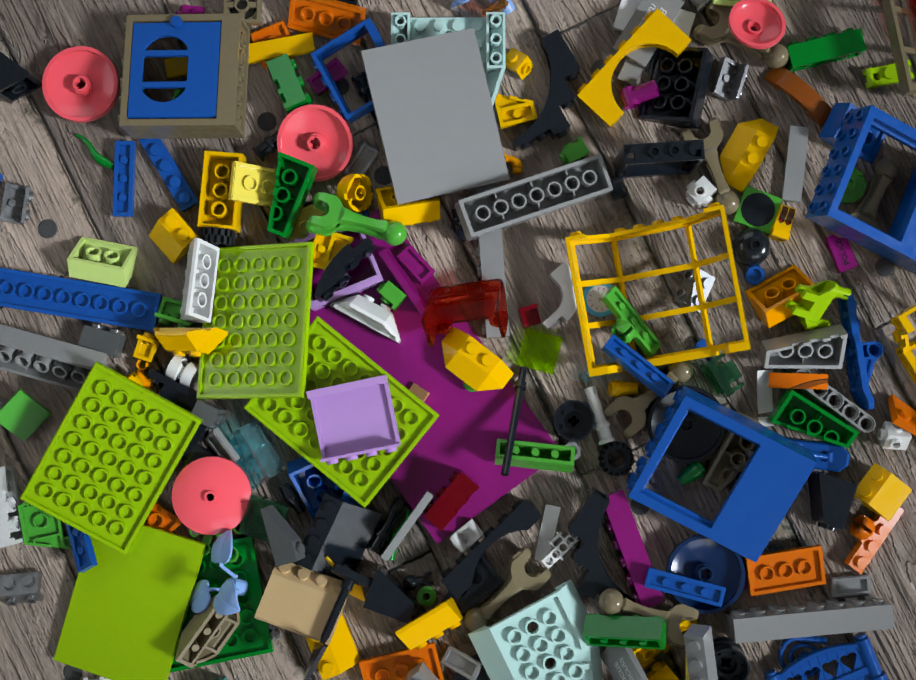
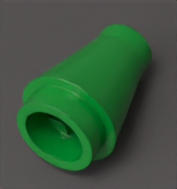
[677,461,707,486]

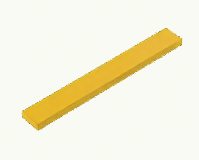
[164,32,316,79]

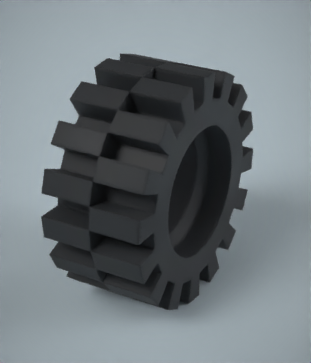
[200,227,236,247]
[598,441,635,477]

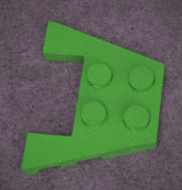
[17,502,72,549]

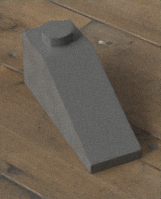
[260,505,306,567]

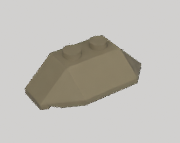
[175,596,240,668]

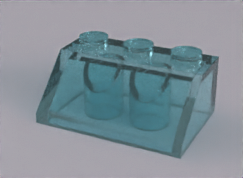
[226,420,286,491]

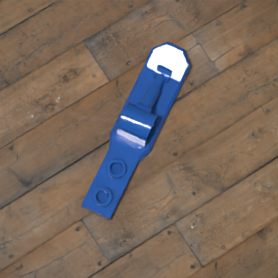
[838,294,883,410]
[790,439,850,472]

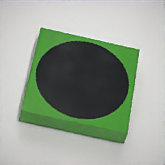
[732,186,782,235]

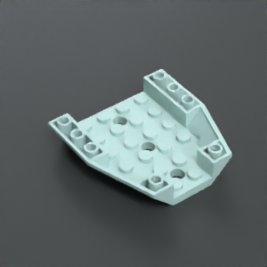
[391,12,506,106]
[468,579,604,680]

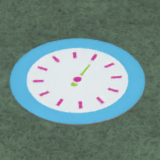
[583,284,613,317]

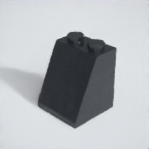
[0,52,42,104]
[808,471,858,532]
[363,564,418,623]

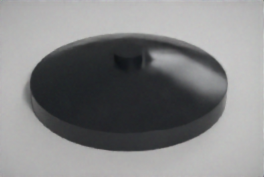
[647,385,726,463]

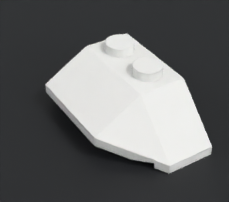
[330,294,401,343]

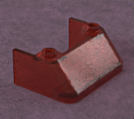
[421,279,508,347]

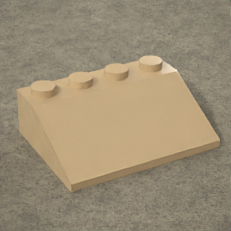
[254,563,350,645]

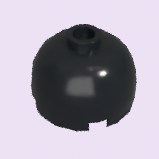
[732,228,771,267]

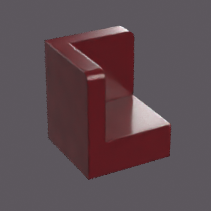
[518,303,541,329]

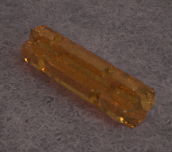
[482,0,509,17]

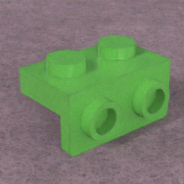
[154,296,196,328]

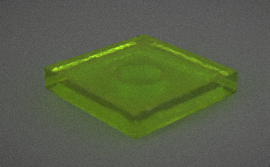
[516,328,563,375]

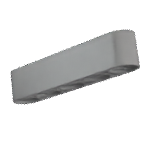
[791,369,876,433]

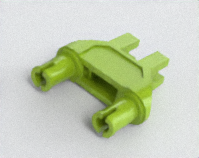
[785,280,851,330]

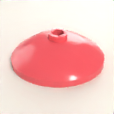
[728,0,786,49]

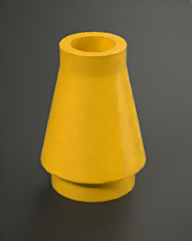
[608,379,638,398]

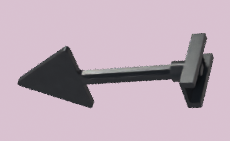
[303,564,373,680]

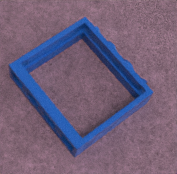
[311,18,386,123]

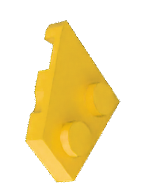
[494,93,537,129]
[313,233,354,271]

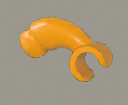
[504,153,523,175]
[136,359,153,389]

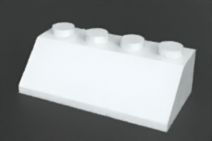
[180,238,220,323]

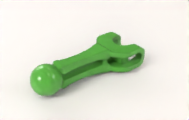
[306,192,407,246]

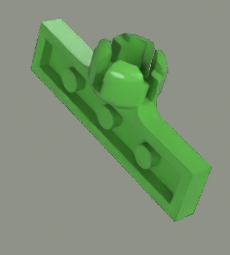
[601,286,662,357]

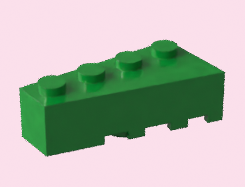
[267,152,318,240]
[766,388,859,448]

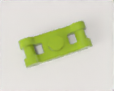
[862,60,915,89]

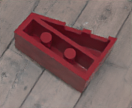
[424,470,480,531]

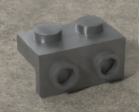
[710,56,749,102]
[0,183,33,225]
[673,269,716,313]
[0,571,44,606]

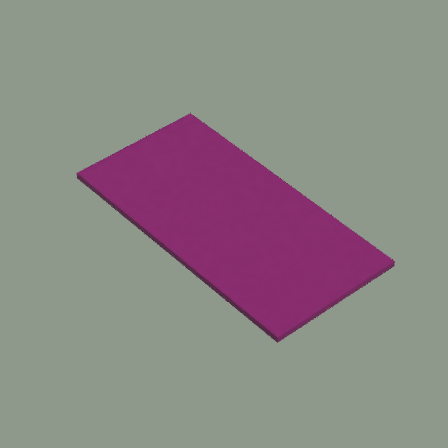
[309,209,556,544]

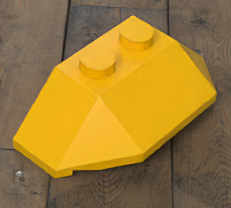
[719,118,778,193]
[153,327,228,357]
[441,327,514,391]

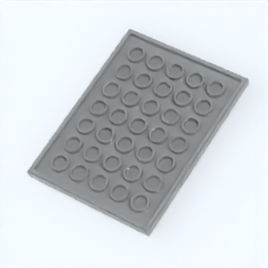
[360,28,510,205]

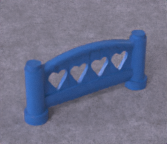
[764,632,888,680]

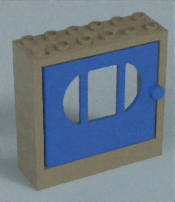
[117,13,250,139]

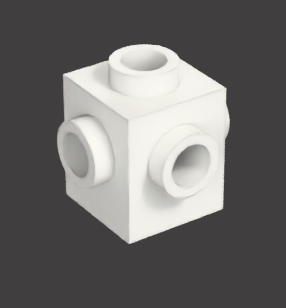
[686,175,717,208]
[877,421,912,450]

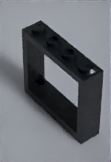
[614,139,705,179]

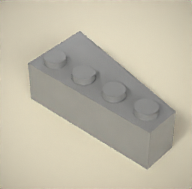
[759,324,848,369]

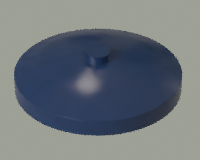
[666,534,745,614]

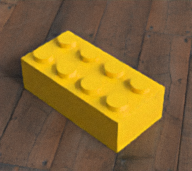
[197,151,247,233]

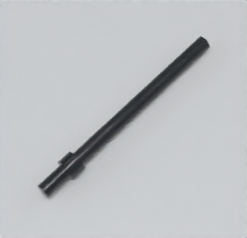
[501,366,527,476]

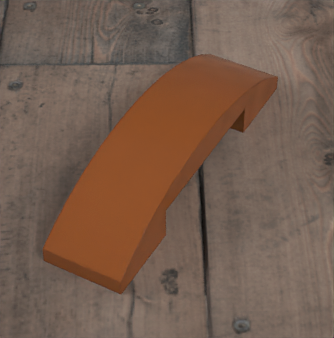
[763,67,832,127]

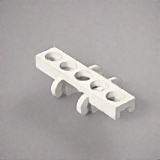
[541,531,581,569]

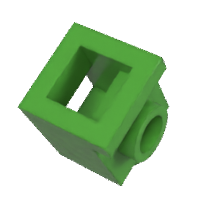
[558,136,590,165]
[376,280,407,311]

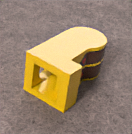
[767,204,796,243]

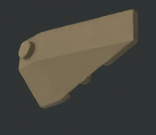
[702,411,765,492]

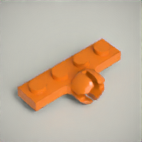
[844,508,904,574]

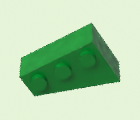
[266,53,312,114]

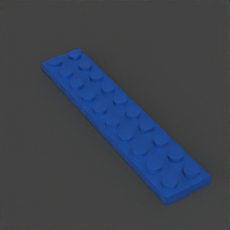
[0,268,163,332]

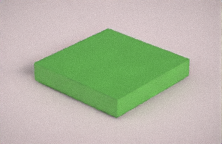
[0,388,51,442]

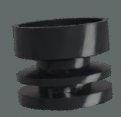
[553,400,595,442]
[713,637,750,680]

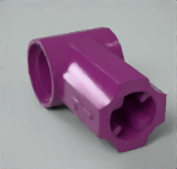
[619,80,659,110]

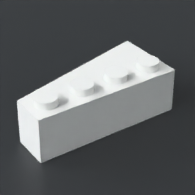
[0,465,24,548]

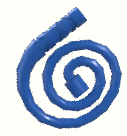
[778,636,827,678]

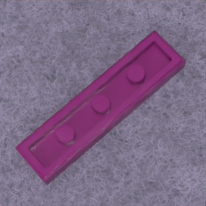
[378,248,432,316]

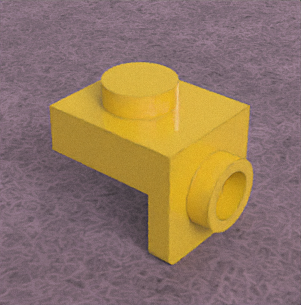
[506,48,534,80]
[133,332,160,363]

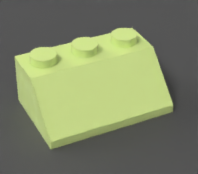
[67,236,138,288]

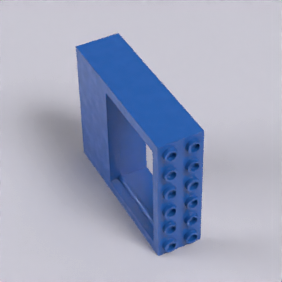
[805,105,916,274]
[626,386,817,562]

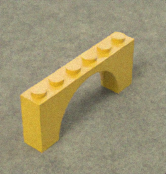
[577,8,691,129]

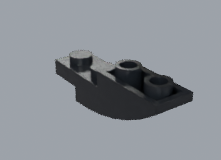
[314,237,377,302]

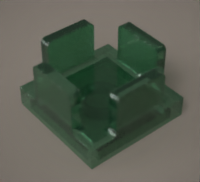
[699,352,745,398]
[239,494,289,542]

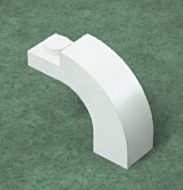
[541,262,577,330]

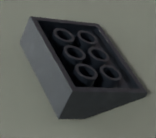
[638,47,714,129]
[294,488,382,579]

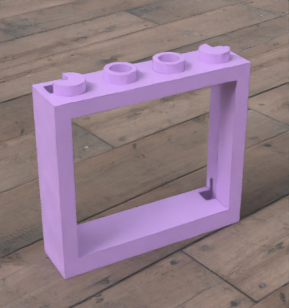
[289,231,384,311]

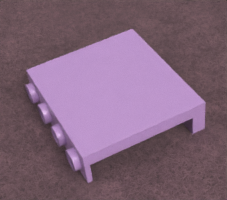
[306,375,401,465]

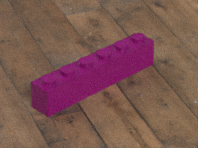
[605,489,665,608]

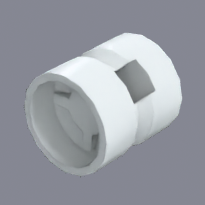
[165,356,199,388]

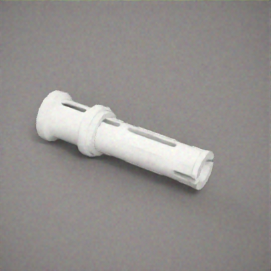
[584,386,615,445]

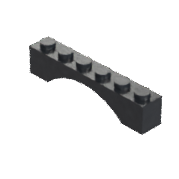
[440,499,542,599]

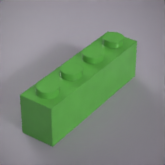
[494,439,575,473]

